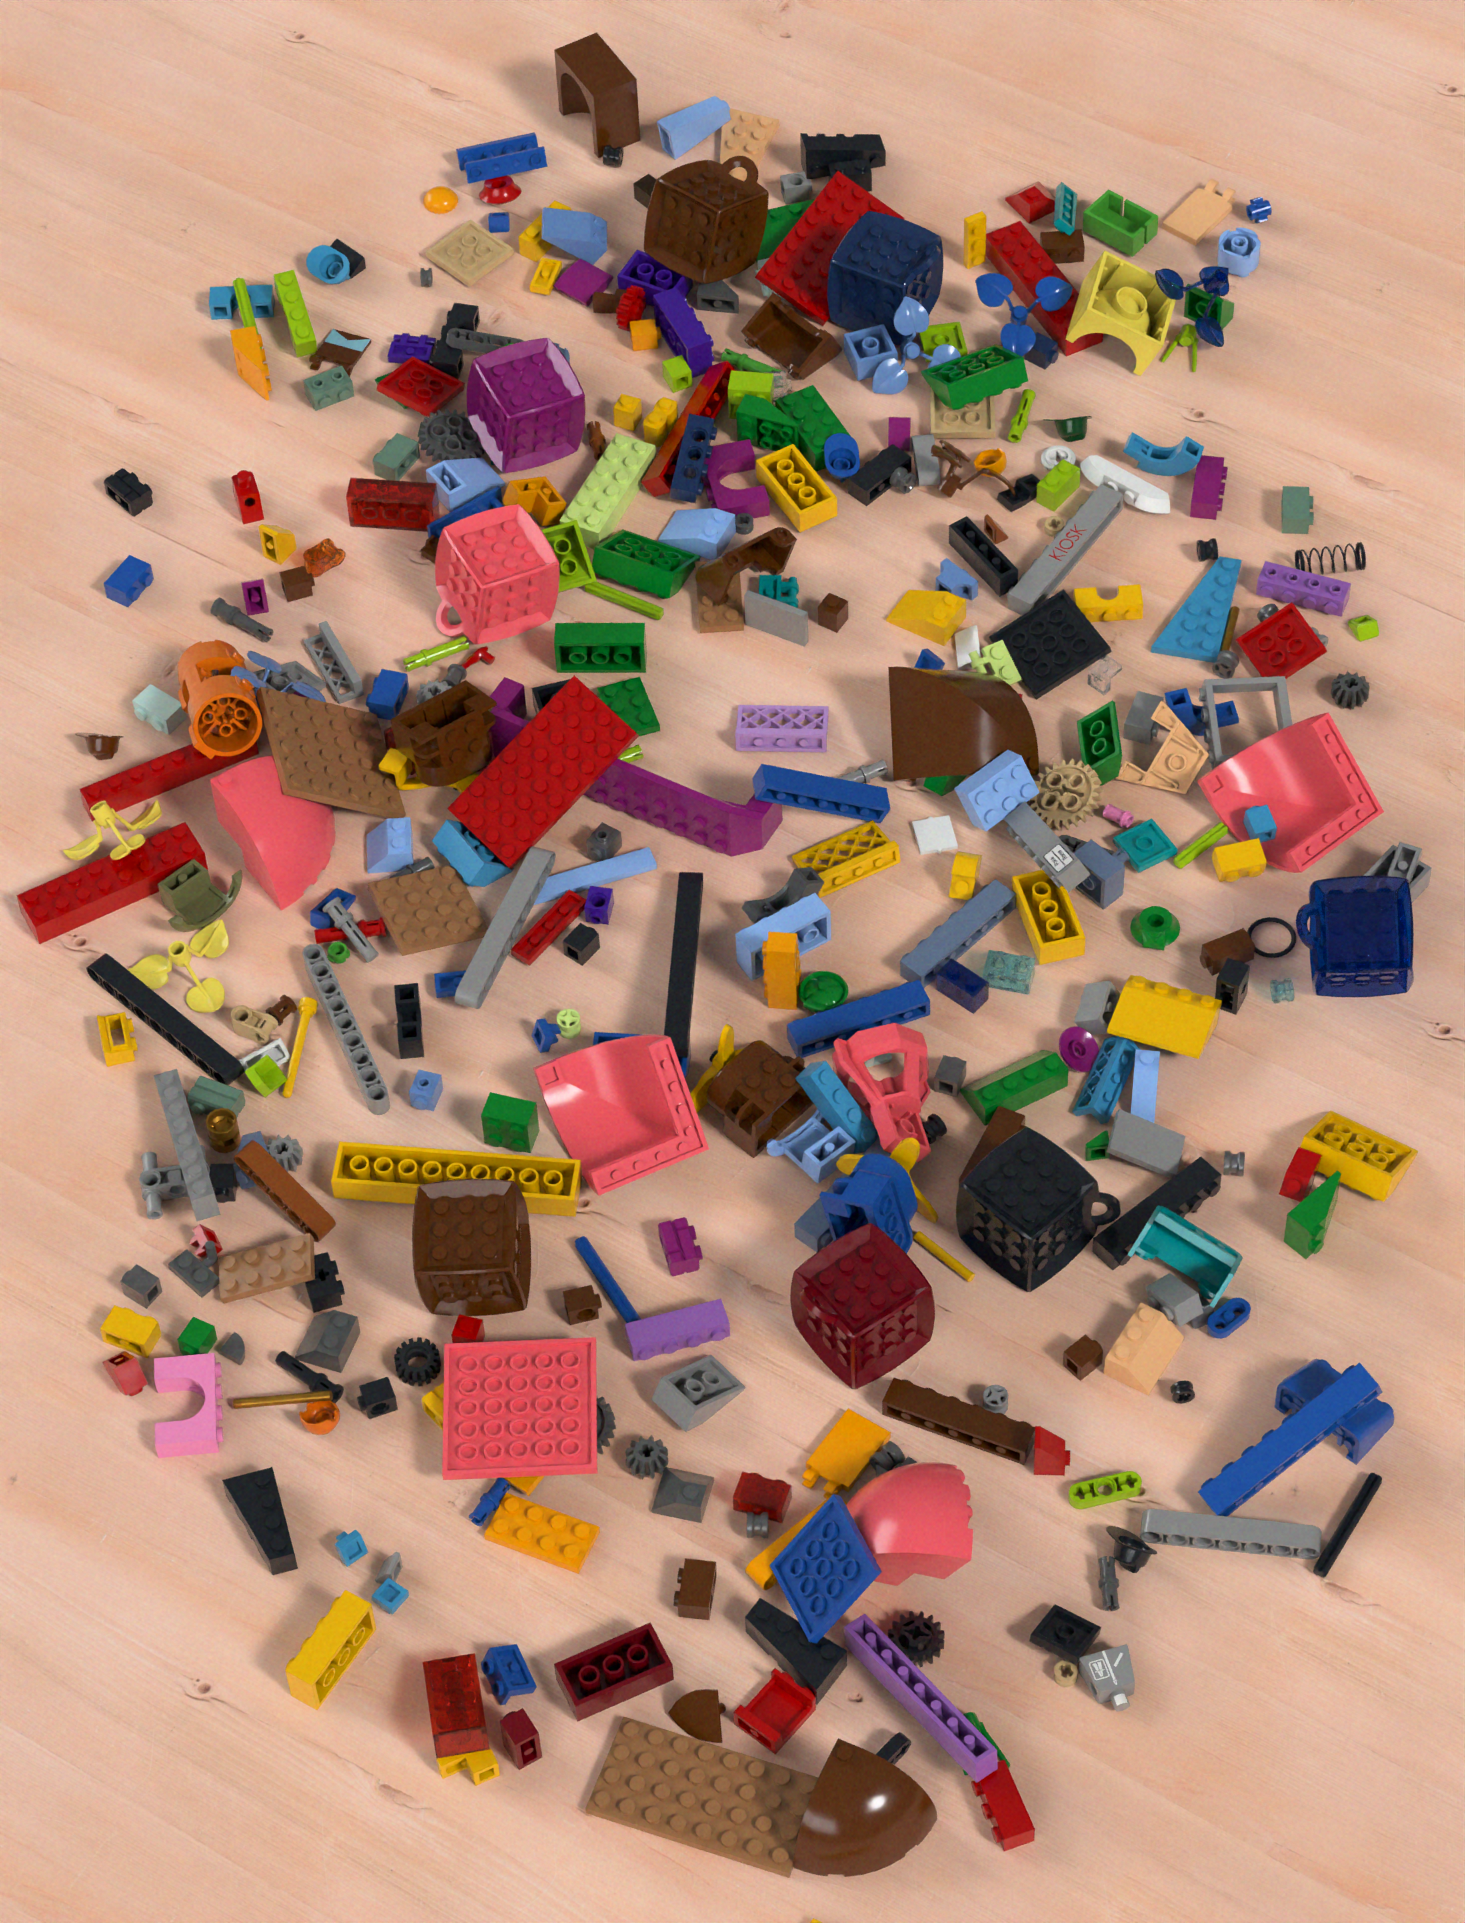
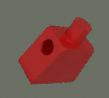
[231,470,264,525]

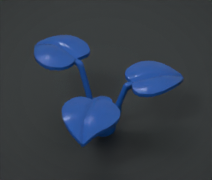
[975,273,1073,356]

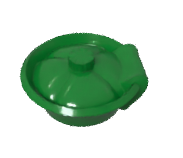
[1130,906,1180,951]
[798,971,848,1013]

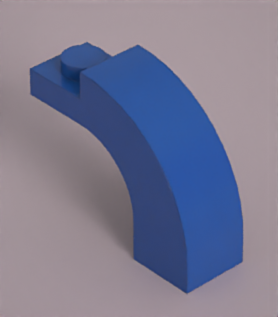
[1165,688,1239,736]

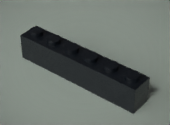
[1092,1157,1222,1270]

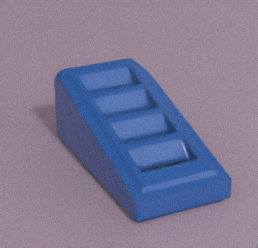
[310,888,356,929]

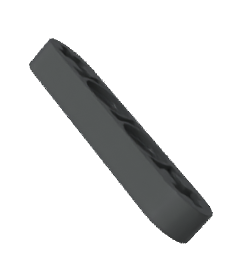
[446,328,524,353]

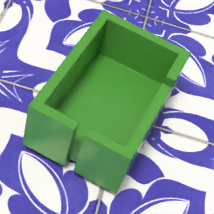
[1083,189,1158,257]

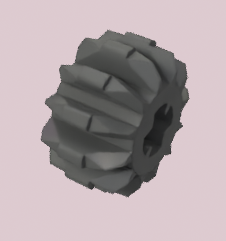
[1331,671,1370,709]
[625,1435,668,1480]

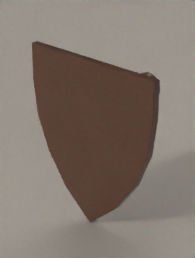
[668,1689,726,1743]

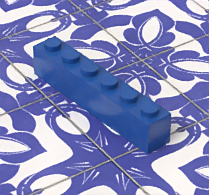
[752,764,890,823]
[787,980,930,1058]

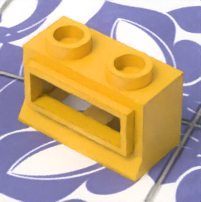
[97,1012,138,1067]

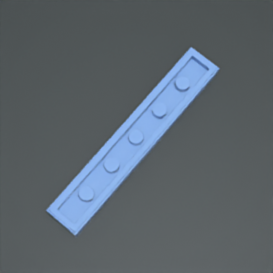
[533,847,657,906]

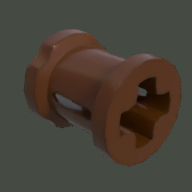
[266,995,297,1026]

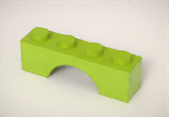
[274,270,317,358]

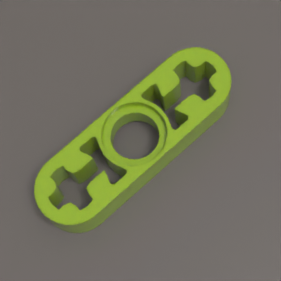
[1069,1471,1142,1509]

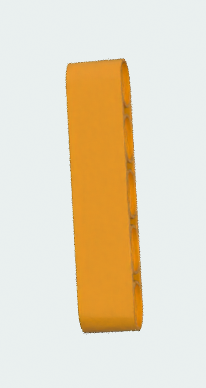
[745,1493,847,1590]

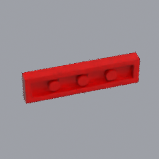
[511,889,586,966]

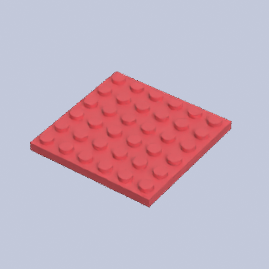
[442,1337,598,1480]

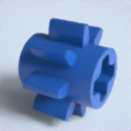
[1246,197,1272,223]

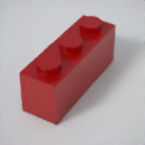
[971,1759,1035,1851]

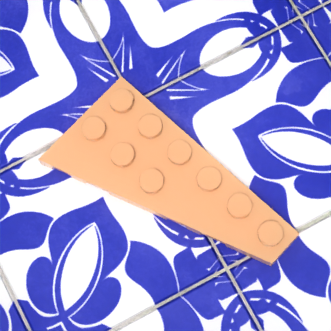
[720,108,780,181]

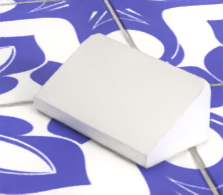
[954,625,981,670]
[239,1038,291,1080]

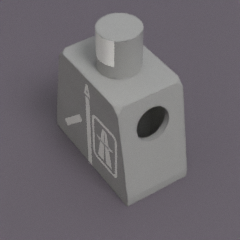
[1078,1644,1135,1711]

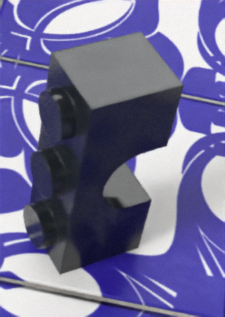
[394,983,424,1059]

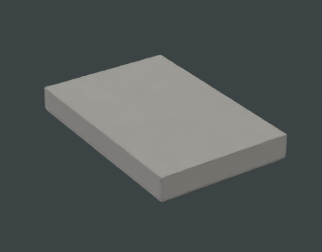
[744,590,808,647]
[1107,1109,1185,1179]

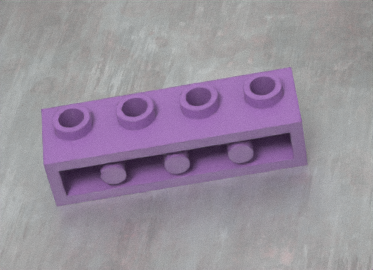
[1256,561,1351,617]

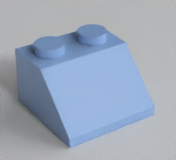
[367,817,414,874]

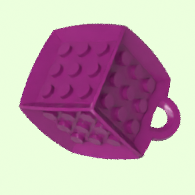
[467,338,585,473]

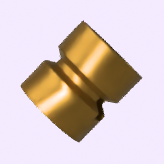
[206,1108,241,1153]

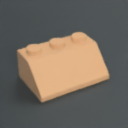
[1104,1303,1184,1396]

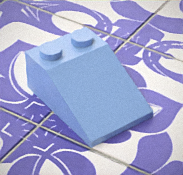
[658,508,736,560]

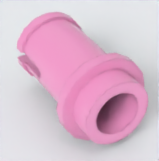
[1103,804,1134,828]

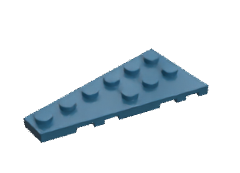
[1151,556,1241,663]

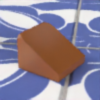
[984,514,1008,544]

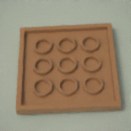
[367,865,488,956]

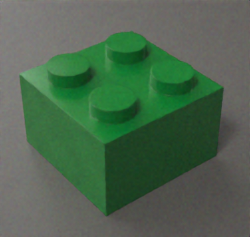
[481,1092,540,1153]

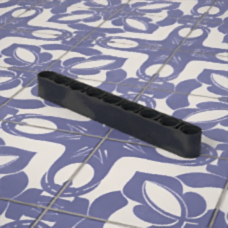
[86,953,244,1085]

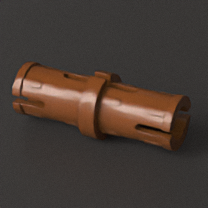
[587,421,606,461]

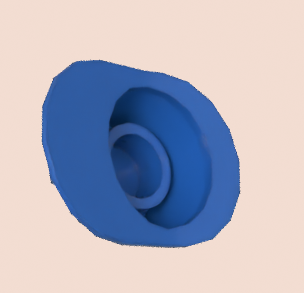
[824,433,860,483]

